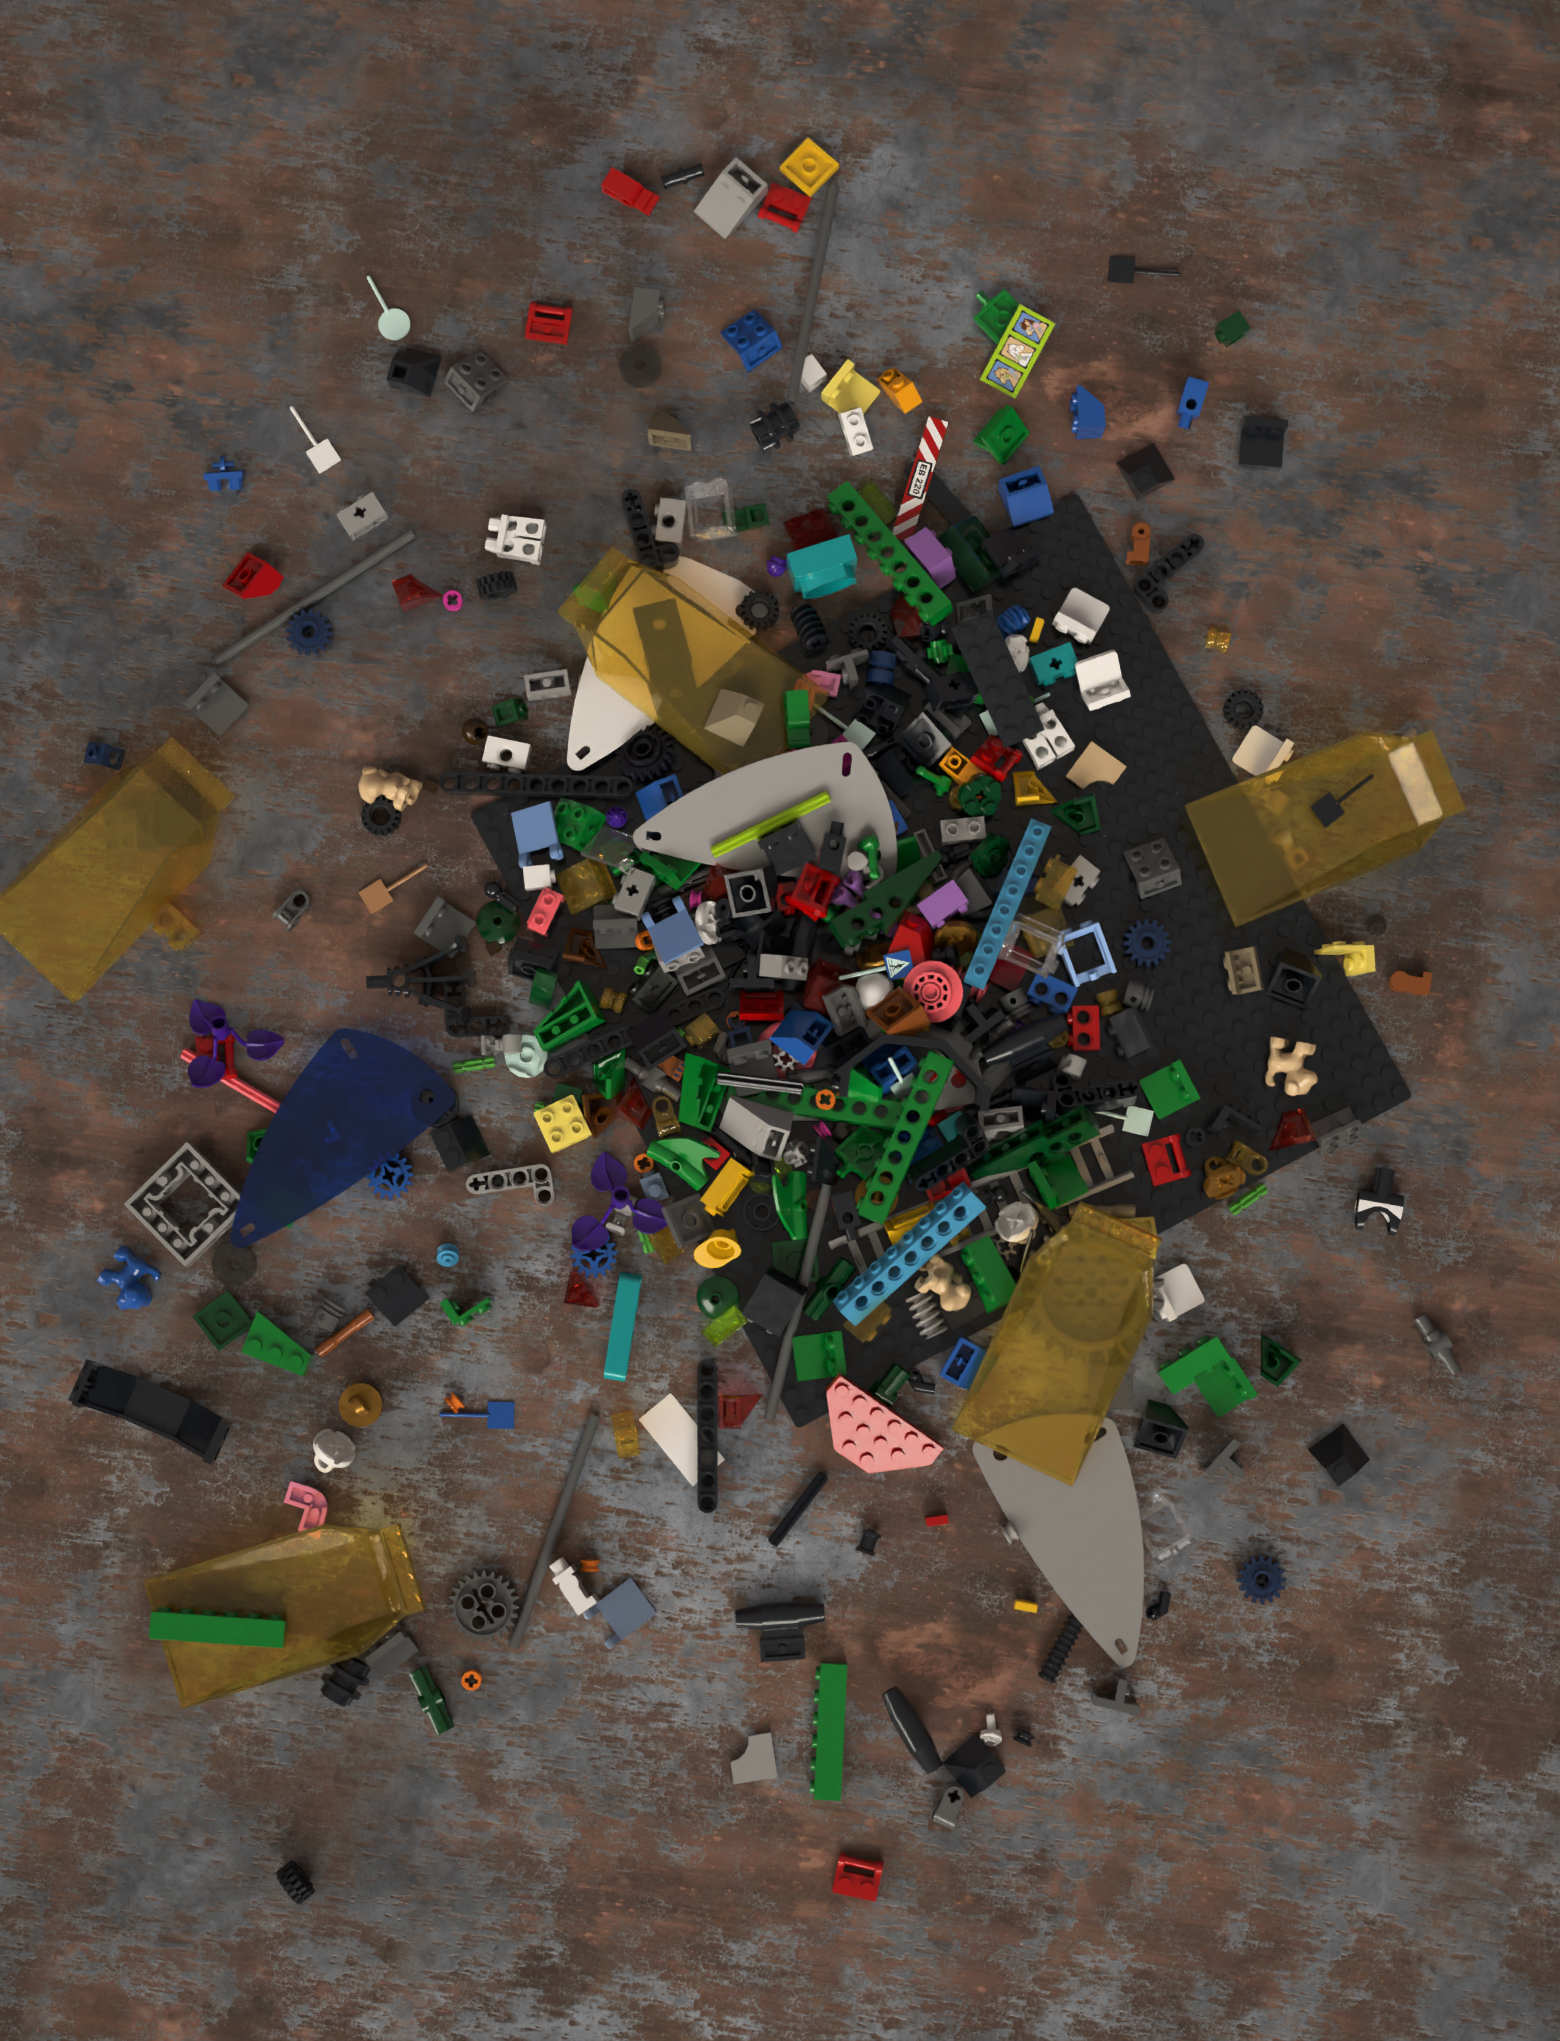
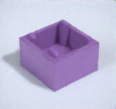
[905,527,956,589]
[917,880,970,929]

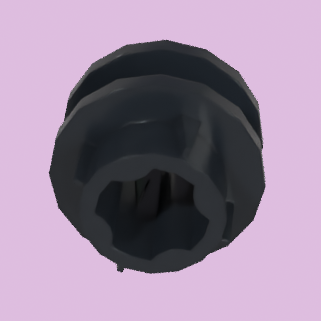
[749,402,800,450]
[320,1653,371,1707]

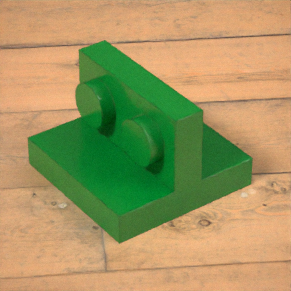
[973,404,1030,466]

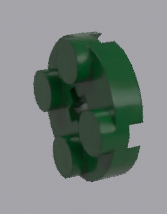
[958,773,1001,817]
[970,833,1011,877]

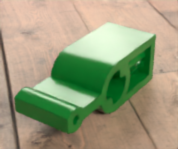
[782,690,811,749]

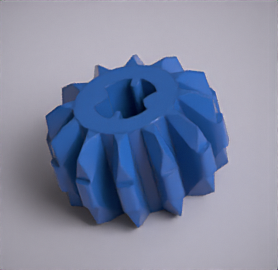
[996,604,1030,640]

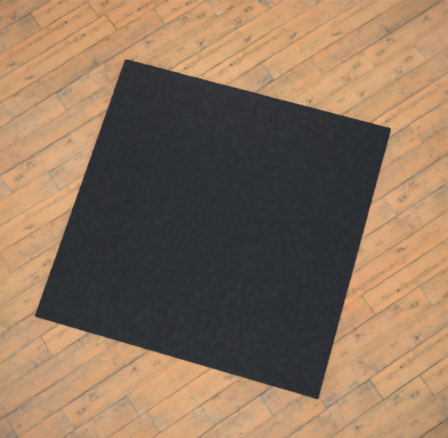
[471,494,1411,1428]

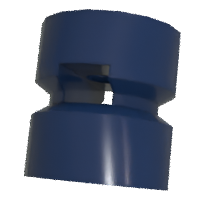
[866,651,897,686]

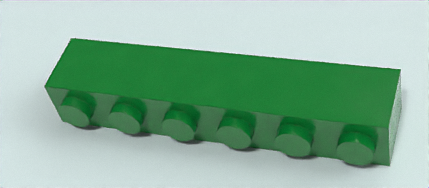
[149,1606,288,1648]
[810,1661,847,1801]

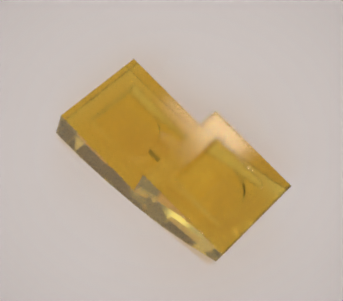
[646,1226,684,1265]

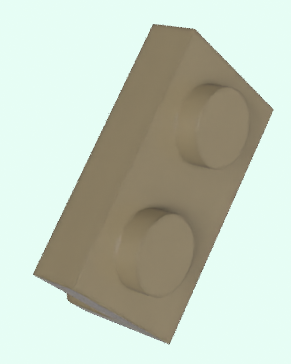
[1223,947,1264,995]

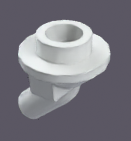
[980,1713,1002,1747]

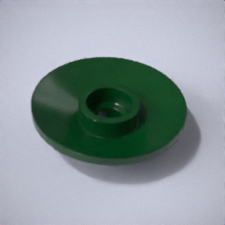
[477,901,520,944]
[697,1276,740,1320]

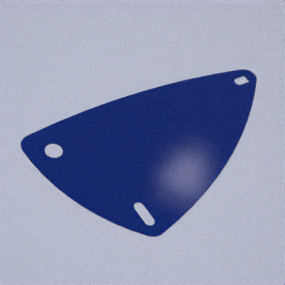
[230,1028,455,1248]

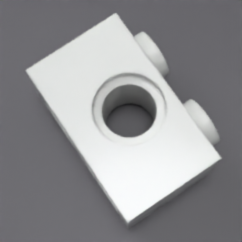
[838,407,873,456]
[482,736,532,774]

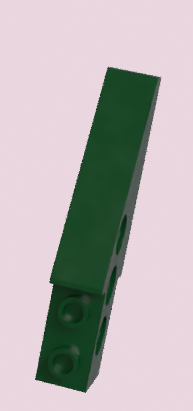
[829,850,942,949]
[968,1104,1100,1179]

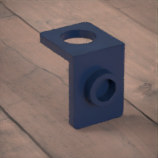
[84,742,125,771]

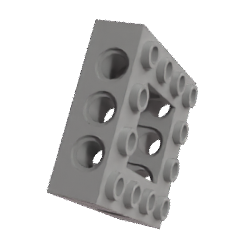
[124,1142,253,1267]

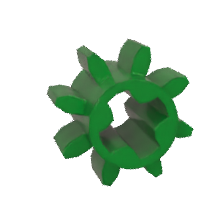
[926,639,953,663]

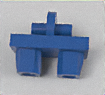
[203,455,246,491]

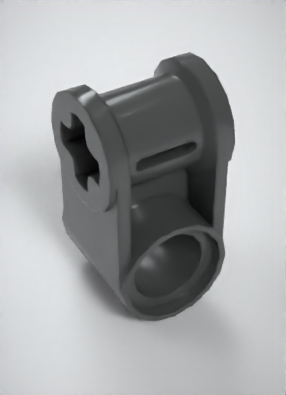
[272,890,313,932]
[931,1782,964,1829]

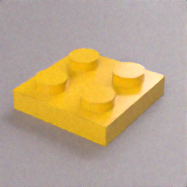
[779,138,839,197]

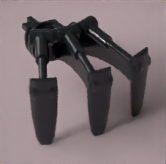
[366,934,477,1022]

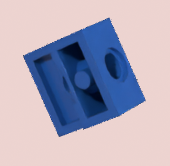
[861,1043,920,1096]

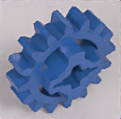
[366,1152,414,1200]
[570,1236,618,1278]

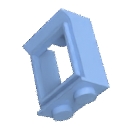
[1055,920,1117,987]

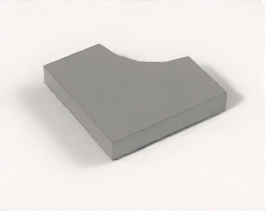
[730,1732,778,1784]

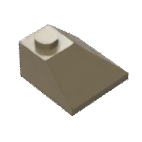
[647,412,692,451]
[703,688,765,747]

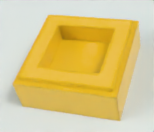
[1028,617,1044,644]
[1013,1598,1038,1613]

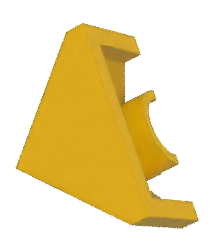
[1013,771,1058,806]

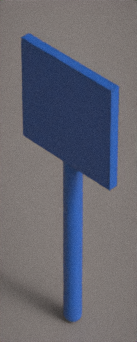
[439,1402,515,1429]

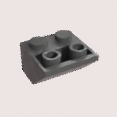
[674,943,727,998]

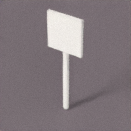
[290,406,341,474]

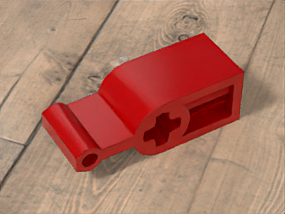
[601,167,660,216]

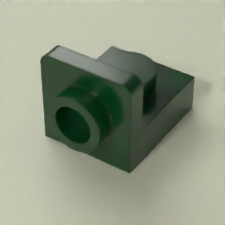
[491,698,529,727]

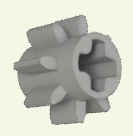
[773,1047,799,1072]
[783,1139,810,1168]
[992,1236,1018,1260]

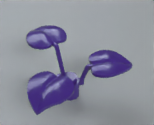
[188,999,285,1088]
[571,1152,668,1251]

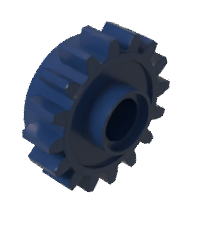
[285,608,334,657]
[1122,919,1172,967]
[1236,1555,1287,1605]

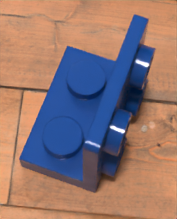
[721,309,783,372]

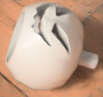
[855,972,894,1020]

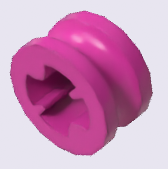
[443,590,463,612]
[689,890,702,910]
[812,1119,832,1141]

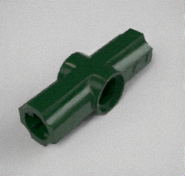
[802,1257,857,1321]
[868,1363,910,1407]
[409,1665,455,1735]

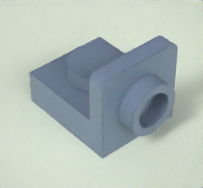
[639,1170,670,1202]

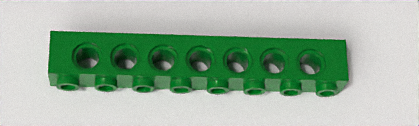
[827,481,953,627]
[856,1051,954,1226]
[726,1084,904,1131]

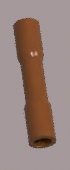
[314,1308,375,1358]

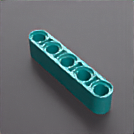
[603,1271,642,1382]

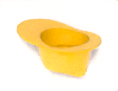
[694,1229,741,1268]

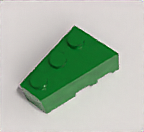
[533,980,606,1053]
[678,1053,731,1132]
[961,1235,1020,1314]
[241,1311,314,1376]
[1156,1335,1232,1395]

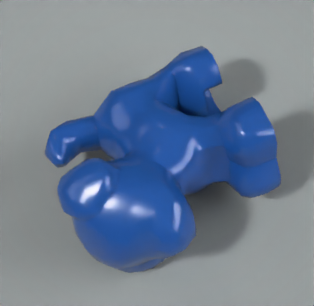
[97,1245,161,1310]

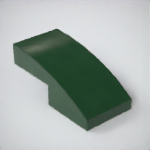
[722,503,770,535]
[529,968,558,1009]

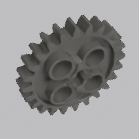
[447,1569,520,1643]

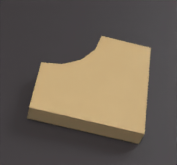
[1066,741,1127,789]

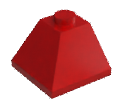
[222,552,284,599]
[887,910,937,968]

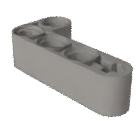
[466,1164,556,1206]

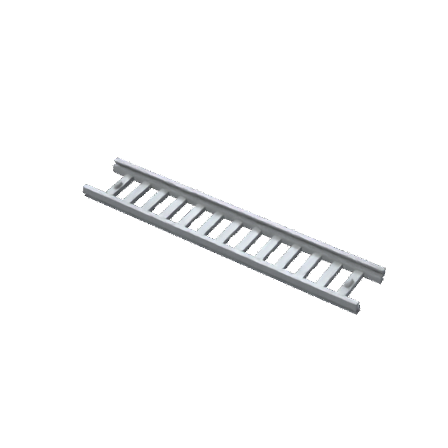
[828,1124,1134,1283]

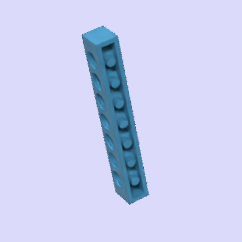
[964,818,1051,990]
[833,1182,986,1326]

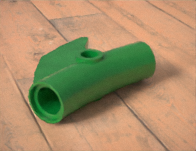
[646,1137,721,1191]
[772,1171,809,1240]

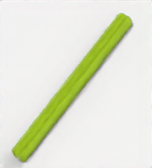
[710,791,831,858]

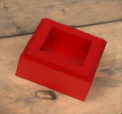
[925,1513,949,1527]

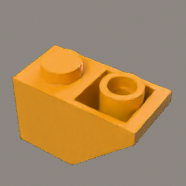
[877,367,922,414]
[939,747,986,786]

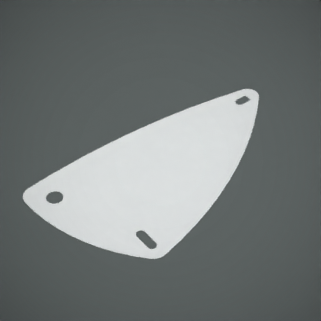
[567,554,768,771]

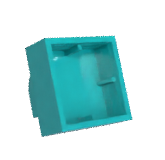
[787,534,857,600]

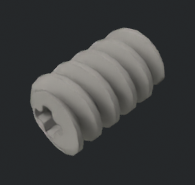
[905,1293,947,1340]

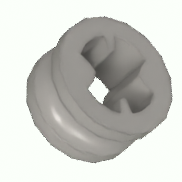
[1000,1522,1019,1544]

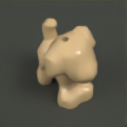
[358,766,422,811]
[1265,1036,1318,1096]
[915,1253,971,1311]

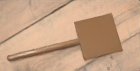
[358,864,428,914]

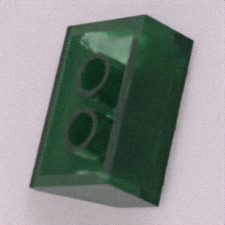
[937,515,1002,592]

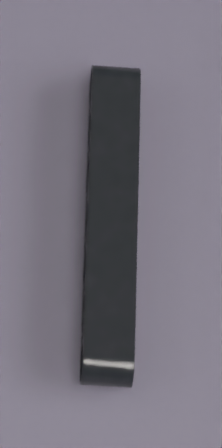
[697,1359,718,1513]

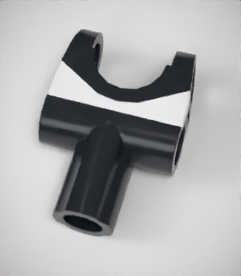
[1355,1167,1404,1236]

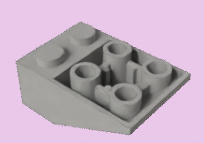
[694,157,768,240]
[719,1095,794,1162]

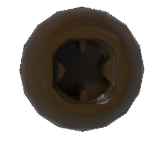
[462,718,489,745]

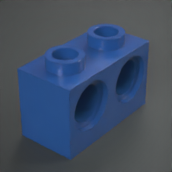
[1026,970,1078,1014]

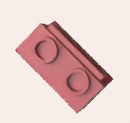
[527,888,565,938]

